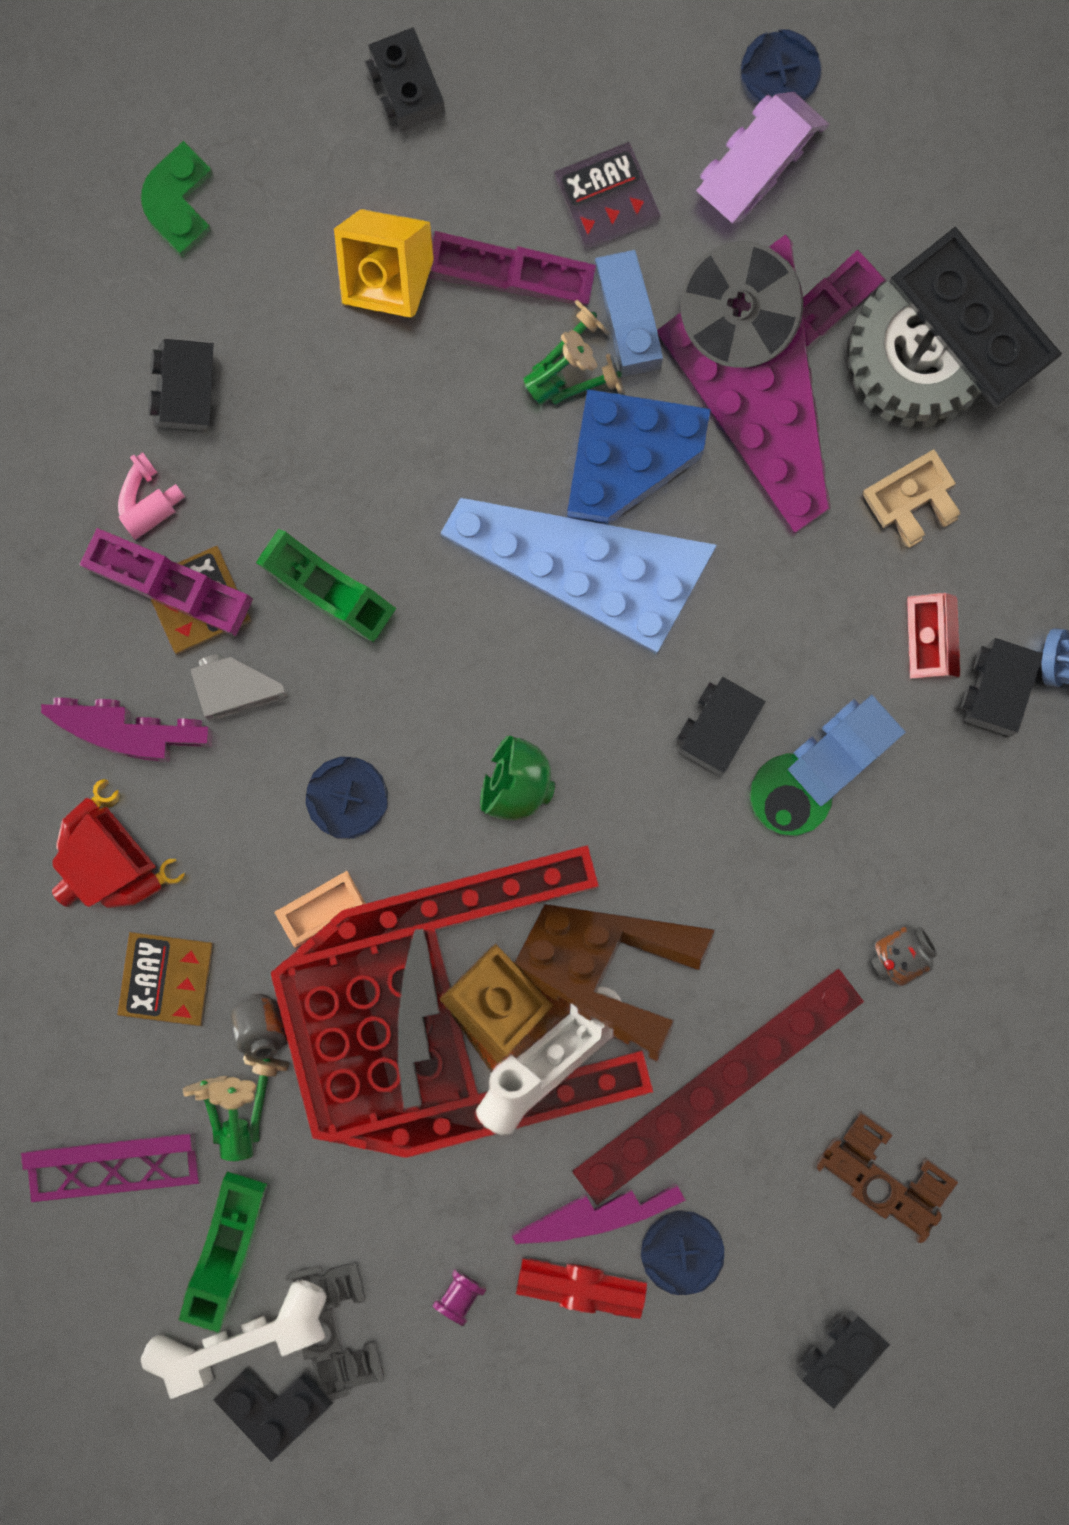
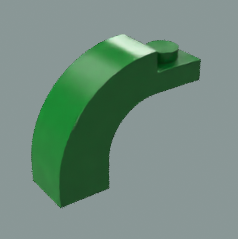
[179,1171,267,1333]

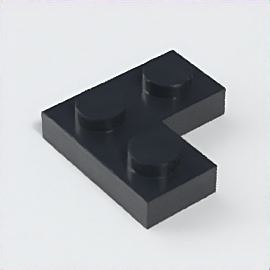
[213,1368,333,1462]

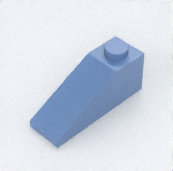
[595,250,663,378]

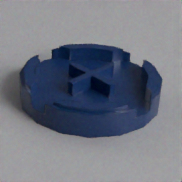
[741,30,822,105]
[305,756,388,839]
[641,1210,725,1295]

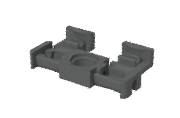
[285,1263,384,1400]

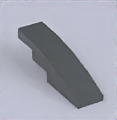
[398,929,440,1108]

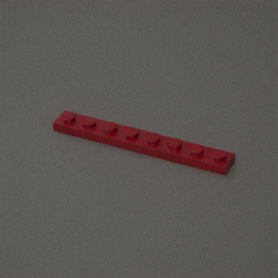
[572,968,864,1205]

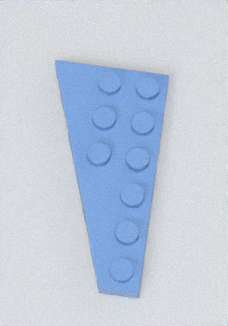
[440,498,717,654]

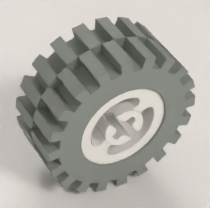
[846,282,981,428]

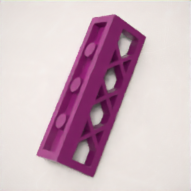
[21,1133,200,1202]

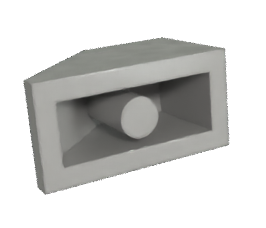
[190,654,288,721]

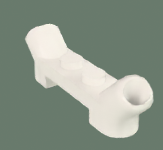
[476,987,621,1135]
[141,1280,327,1399]

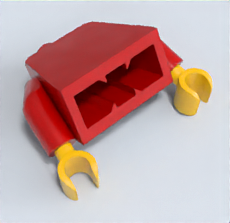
[52,779,184,908]

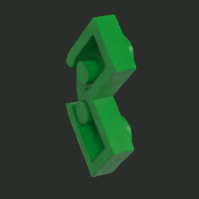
[141,140,213,257]

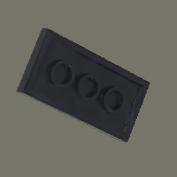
[889,226,1062,409]

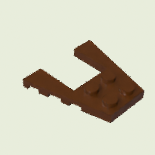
[514,904,715,1062]

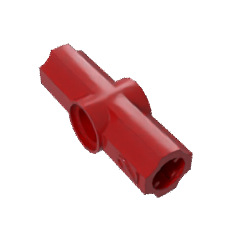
[516,1258,648,1319]

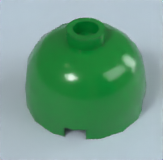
[480,735,555,821]

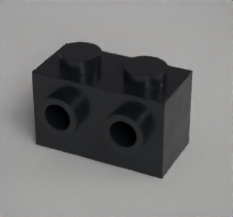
[364,27,445,131]
[148,339,214,431]
[961,638,1043,737]
[677,676,766,777]
[797,1311,890,1409]

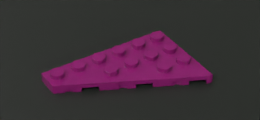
[657,234,831,533]

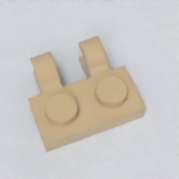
[862,449,961,549]

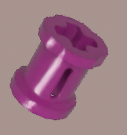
[432,1269,486,1326]

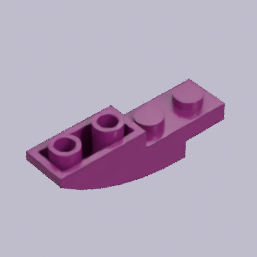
[41,698,213,763]

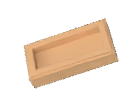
[274,871,366,949]

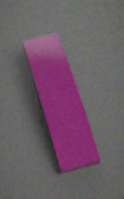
[803,249,887,352]
[79,528,253,636]
[512,1183,686,1244]

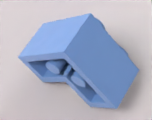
[787,695,906,807]

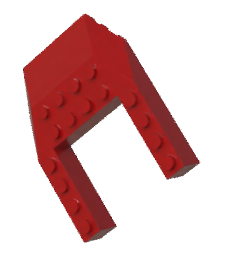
[270,845,653,1158]

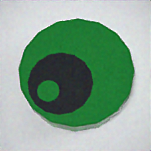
[750,753,833,836]

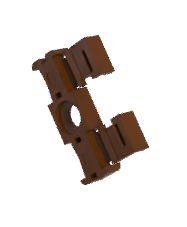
[817,1111,958,1243]

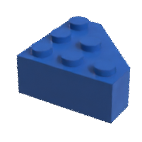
[567,389,710,525]

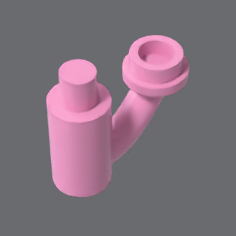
[118,452,185,540]

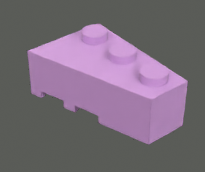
[696,92,830,223]

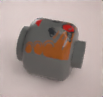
[872,924,937,986]
[230,994,287,1059]

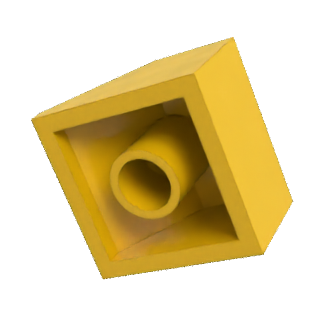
[334,209,434,318]

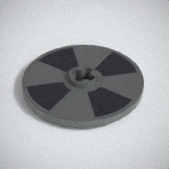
[681,241,804,368]

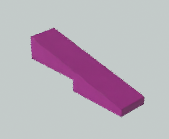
[428,231,596,306]

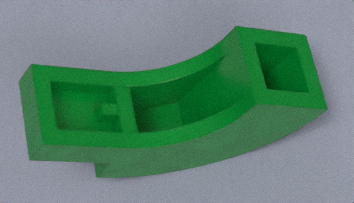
[256,528,396,643]

